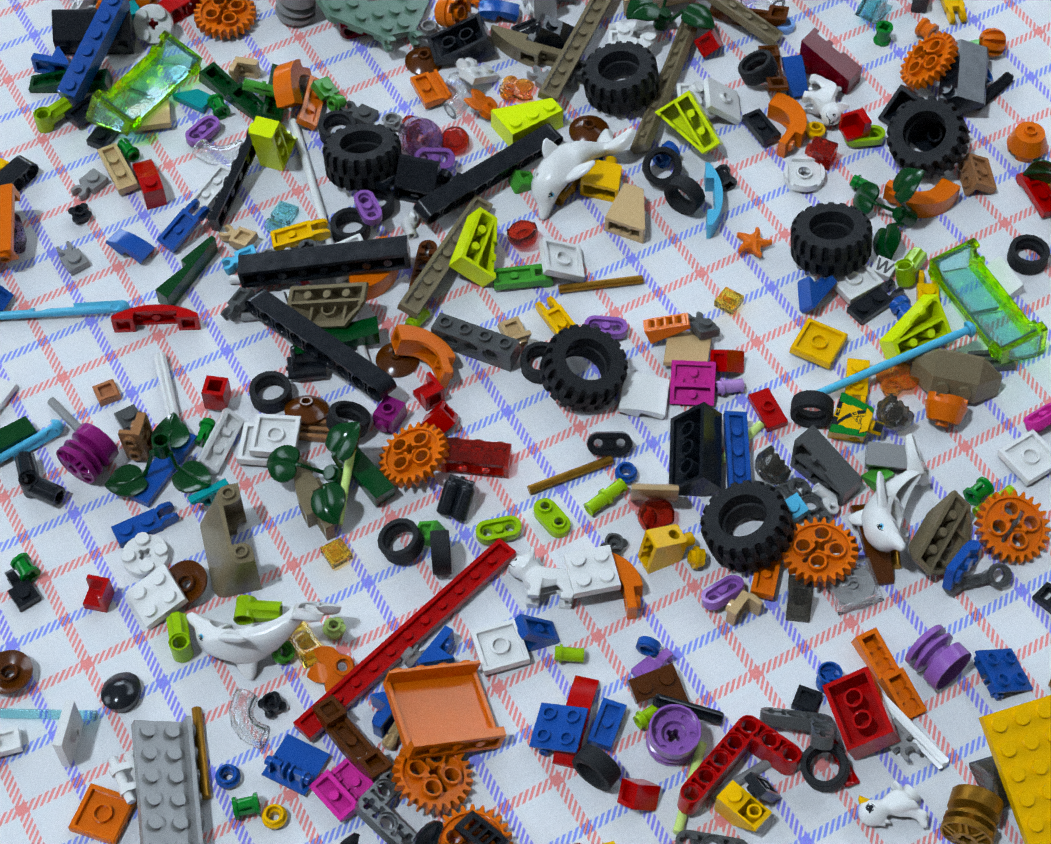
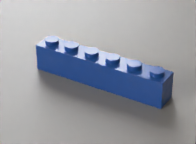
[57,0,131,105]

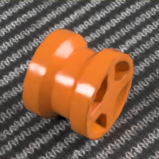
[915,17,939,38]

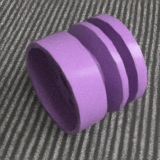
[905,624,972,690]
[646,704,701,767]

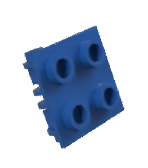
[973,648,1033,701]
[529,702,589,756]
[262,734,330,796]

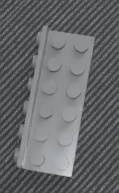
[131,716,207,844]

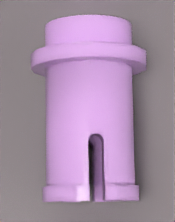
[715,378,744,396]

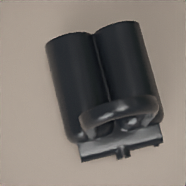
[286,346,327,381]
[436,474,476,521]

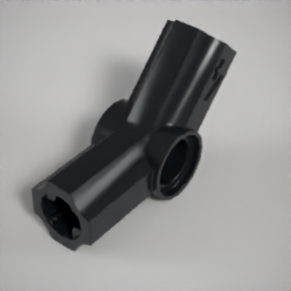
[14,451,66,506]

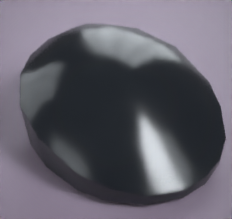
[101,672,141,713]

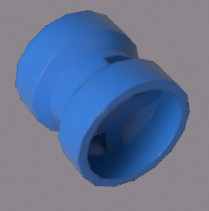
[652,141,680,169]
[889,295,912,321]
[815,661,843,694]

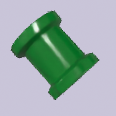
[873,20,893,47]
[207,93,230,120]
[963,477,994,506]
[10,553,41,583]
[231,792,261,820]

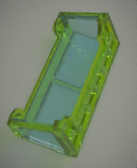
[85,30,203,136]
[928,238,1048,364]

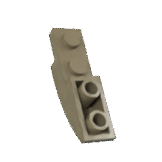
[491,25,561,67]
[294,455,337,541]

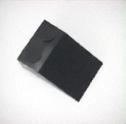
[427,13,496,66]

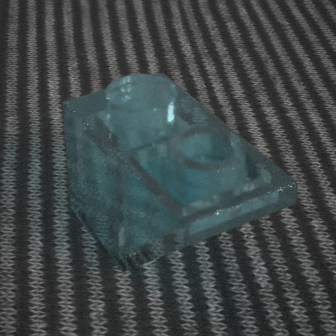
[855,0,892,24]

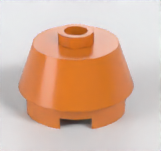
[434,0,471,28]
[1007,122,1048,163]
[924,391,969,428]

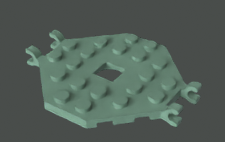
[315,0,430,53]

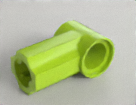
[33,97,73,134]
[894,247,927,287]
[233,595,283,625]
[166,611,194,663]

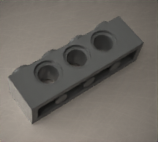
[431,312,520,372]

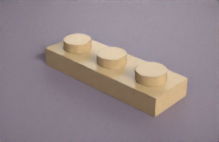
[97,143,139,195]

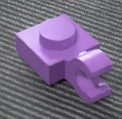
[631,648,673,677]

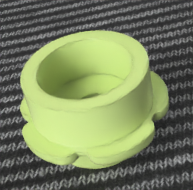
[322,617,346,640]

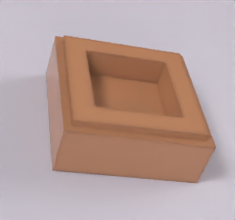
[92,379,121,407]

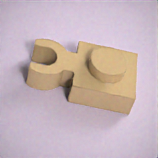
[218,224,258,249]

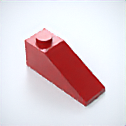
[132,159,167,210]

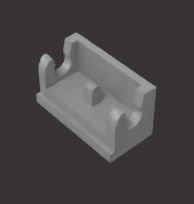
[864,441,907,470]

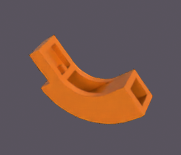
[273,59,311,109]
[767,91,807,158]
[883,177,961,218]
[349,236,399,301]
[391,324,456,388]
[612,552,643,620]

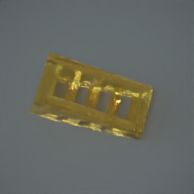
[288,621,322,669]

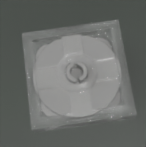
[827,557,884,616]

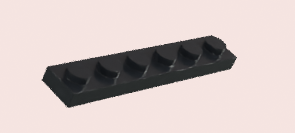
[207,128,256,232]

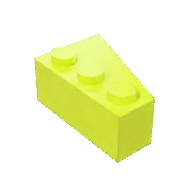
[655,90,723,154]
[491,98,563,146]
[248,116,297,171]
[448,207,497,287]
[879,294,952,360]

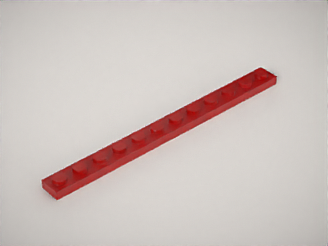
[293,538,516,742]

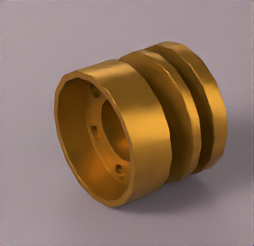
[940,784,1005,844]

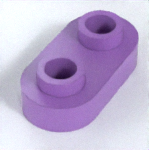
[185,115,221,147]
[414,147,455,169]
[354,190,383,226]
[584,315,628,340]
[701,575,745,610]

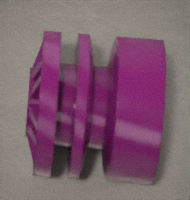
[56,423,119,484]

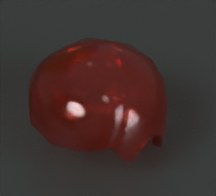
[440,126,470,156]
[507,220,538,249]
[637,498,675,531]

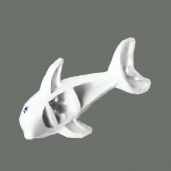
[531,128,636,220]
[848,433,932,552]
[186,601,342,680]

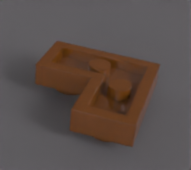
[627,663,689,704]

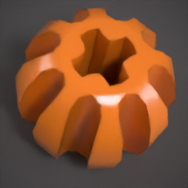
[979,28,1006,57]

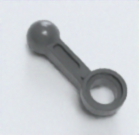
[943,563,1012,595]

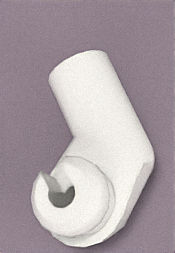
[401,210,420,240]
[812,483,839,515]

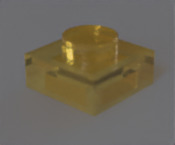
[714,287,744,315]
[320,537,353,570]

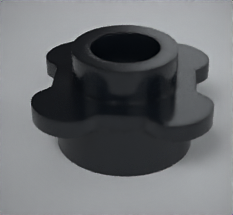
[68,203,92,224]
[258,691,287,719]

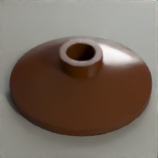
[405,46,443,75]
[569,115,609,142]
[376,343,419,378]
[284,395,329,425]
[169,560,208,605]
[0,650,33,695]

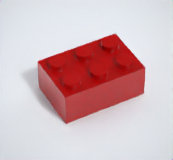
[822,666,901,760]

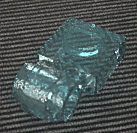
[264,200,299,233]

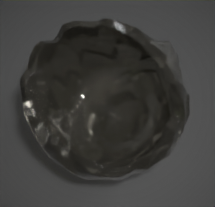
[876,393,914,431]
[755,445,791,485]

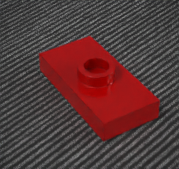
[748,388,788,432]

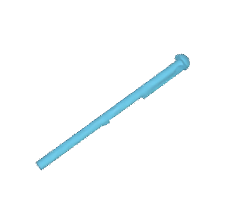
[0,300,130,320]
[816,321,977,395]
[0,419,64,463]

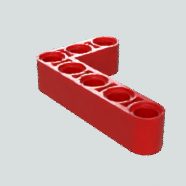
[677,715,802,815]

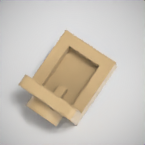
[228,56,261,82]
[497,316,532,347]
[725,590,763,626]

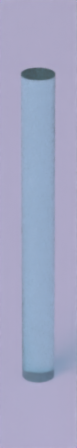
[0,708,98,720]

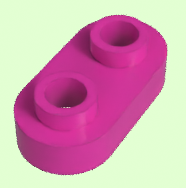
[1023,403,1051,433]

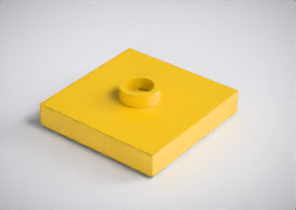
[789,318,848,369]

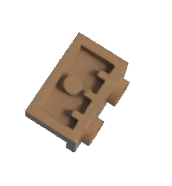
[957,153,997,196]
[118,412,153,461]

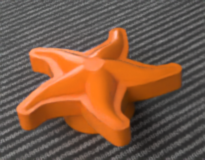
[736,227,773,258]

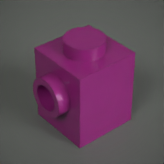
[373,395,407,435]

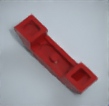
[111,304,201,333]
[552,675,599,769]

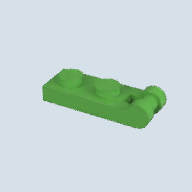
[493,264,553,291]

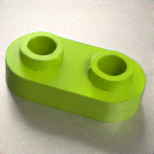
[844,125,885,147]
[534,498,571,538]
[476,515,521,545]

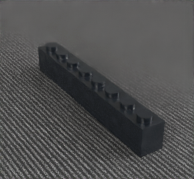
[237,235,411,288]

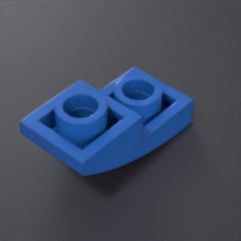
[477,0,520,22]
[782,55,808,97]
[106,229,155,264]

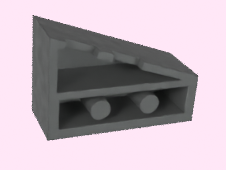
[790,425,862,507]

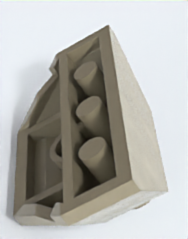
[287,282,369,329]
[910,348,1003,403]
[908,490,971,575]

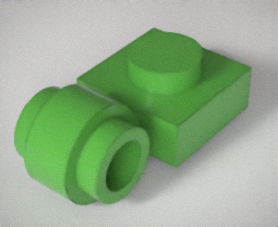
[311,76,347,111]

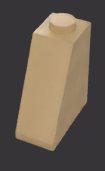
[604,183,645,244]

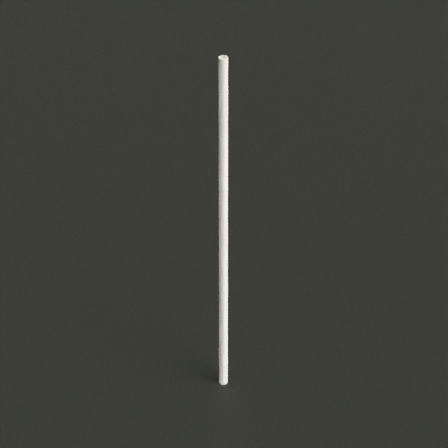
[290,118,370,361]

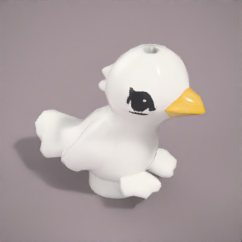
[858,780,928,828]

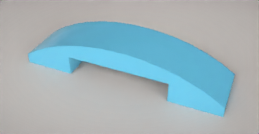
[704,162,723,239]

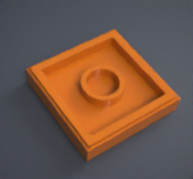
[68,783,137,844]

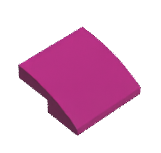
[669,360,716,406]
[309,758,382,822]

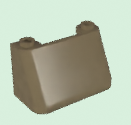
[200,483,262,598]

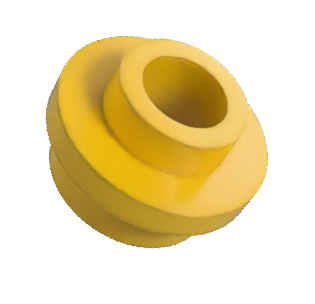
[806,121,826,140]
[687,546,706,569]
[262,804,287,829]

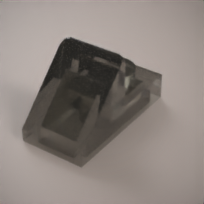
[785,575,813,623]

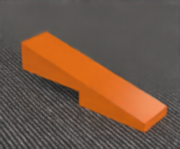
[851,627,927,719]

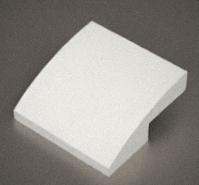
[617,373,670,420]

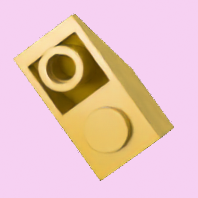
[714,780,772,832]

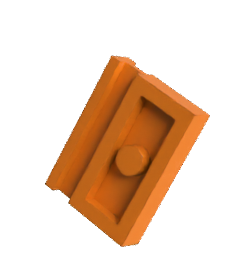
[410,69,452,109]

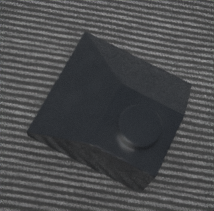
[533,13,574,50]

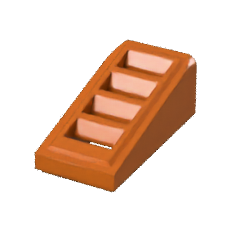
[643,312,691,344]

